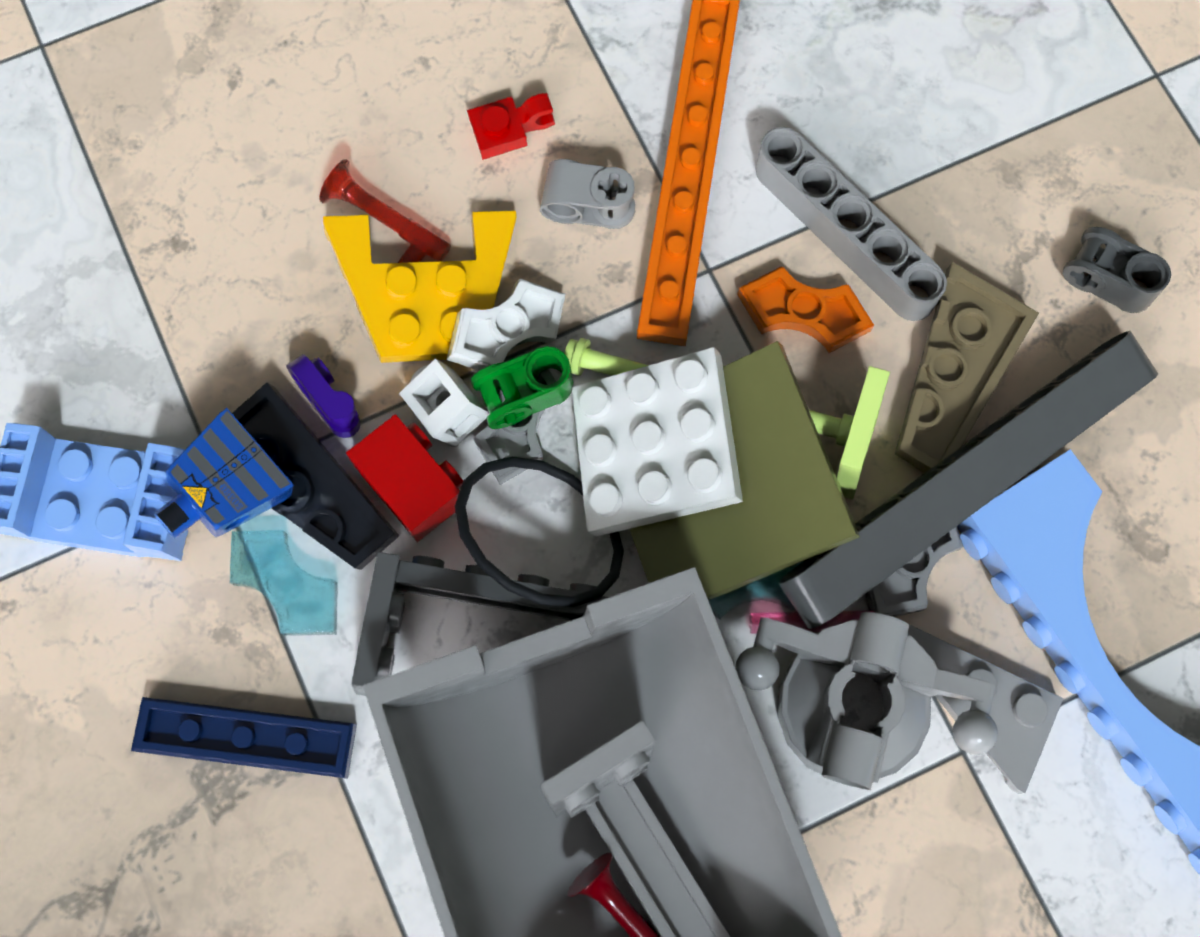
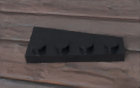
[232,382,400,570]

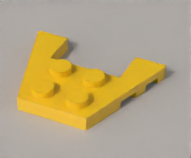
[323,211,517,363]

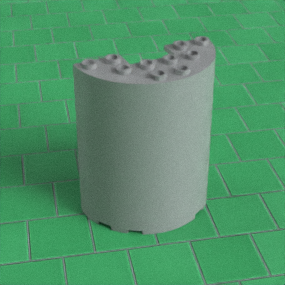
[363,567,842,937]

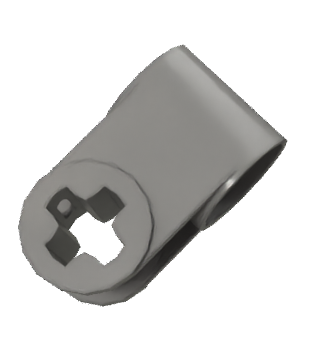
[540,159,635,229]

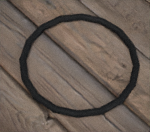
[455,456,624,607]

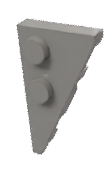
[892,616,1064,794]

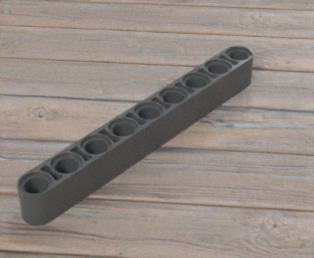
[778,331,1158,629]

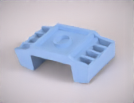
[0,423,188,561]

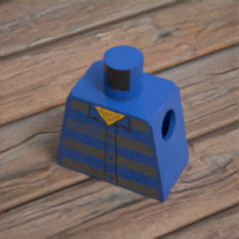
[154,408,294,538]

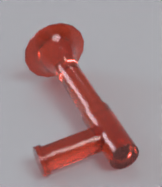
[319,159,451,263]

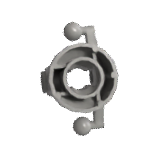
[736,612,998,790]

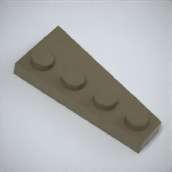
[895,262,1039,472]

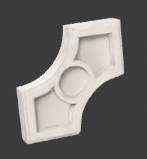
[446,279,566,370]

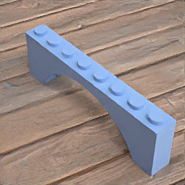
[957,449,1200,875]

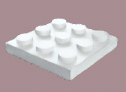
[572,347,743,537]

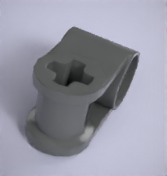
[1063,227,1171,313]

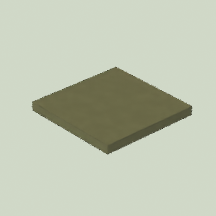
[630,341,860,601]

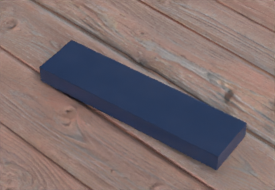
[131,697,357,779]

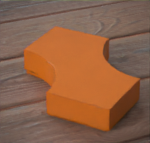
[737,266,874,353]

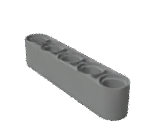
[755,127,947,321]

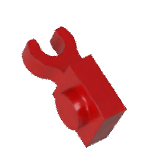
[467,93,555,160]

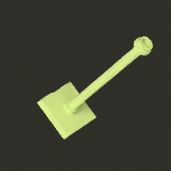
[564,338,890,500]

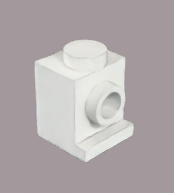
[399,359,489,447]

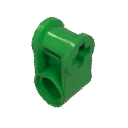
[471,346,573,429]

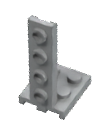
[540,720,730,937]

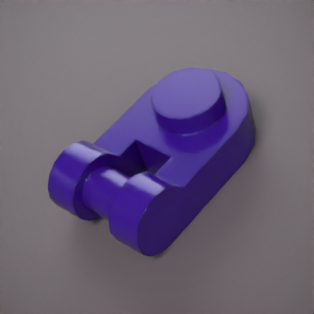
[286,354,361,438]

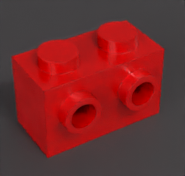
[346,414,463,543]

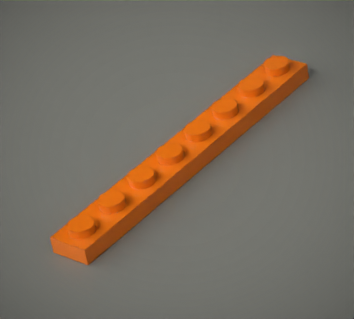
[637,0,740,347]

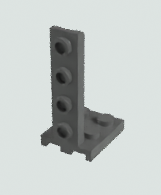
[351,552,609,696]

